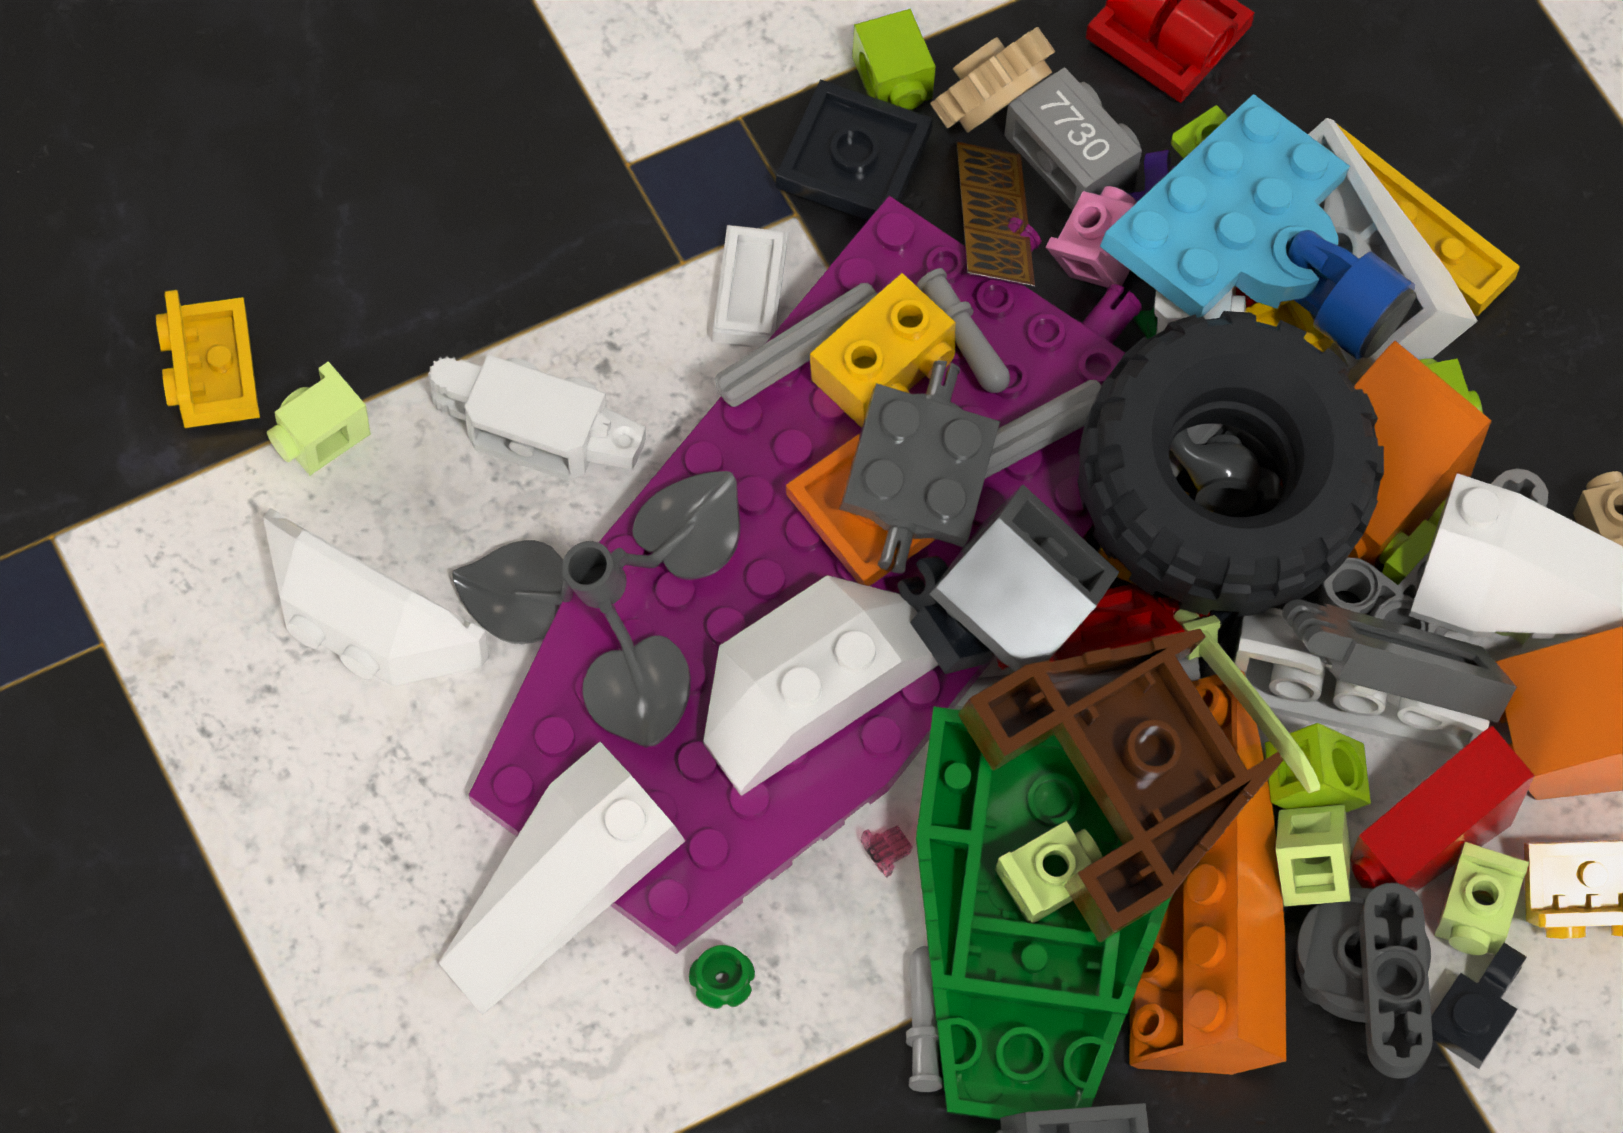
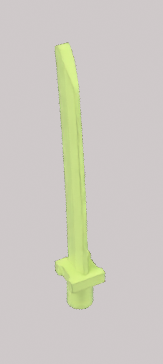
[1174,609,1320,793]

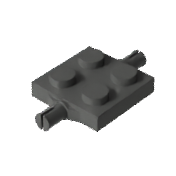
[839,360,1000,573]

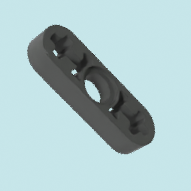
[1359,883,1433,1079]

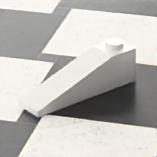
[1308,118,1477,386]
[1409,473,1623,639]
[1232,608,1490,753]
[439,742,685,1015]

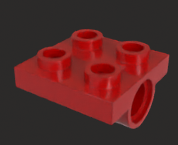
[1086,0,1255,103]

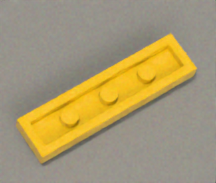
[1336,123,1520,316]

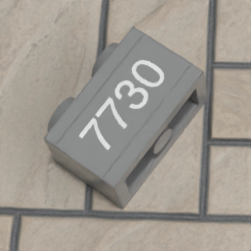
[1004,67,1142,211]

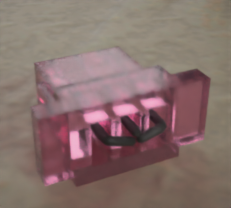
[860,825,913,878]

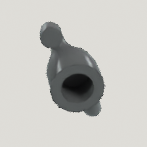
[1170,429,1283,515]

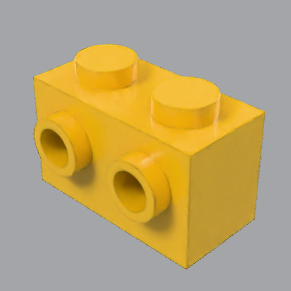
[810,273,956,428]

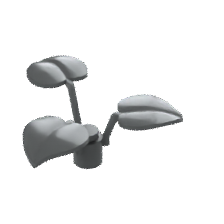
[452,471,740,748]

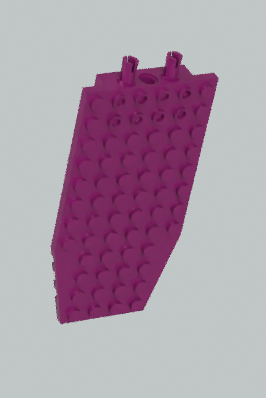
[468,196,1142,954]

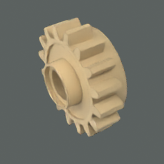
[930,27,1055,133]

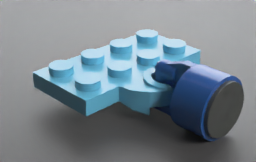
[1100,94,1416,360]

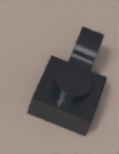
[897,555,995,674]
[1431,942,1527,1069]

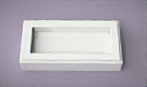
[713,225,788,347]

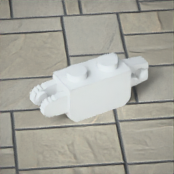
[428,354,646,481]

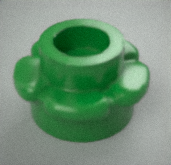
[689,945,755,1009]

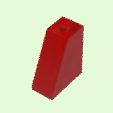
[1350,726,1535,892]

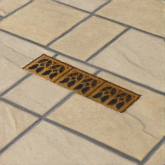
[957,142,1035,286]

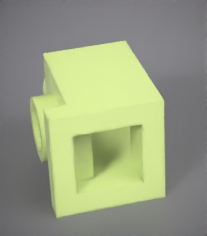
[267,361,371,476]
[1276,805,1351,906]
[995,821,1103,924]
[1434,842,1529,955]

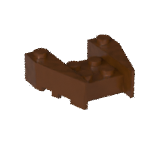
[958,629,1283,943]

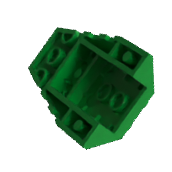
[916,707,1174,1120]

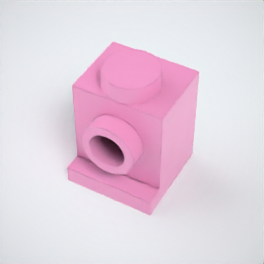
[1046,186,1137,288]

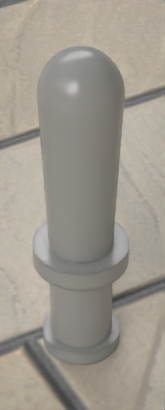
[917,268,1010,393]
[906,946,943,1092]

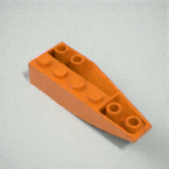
[1129,670,1286,1075]

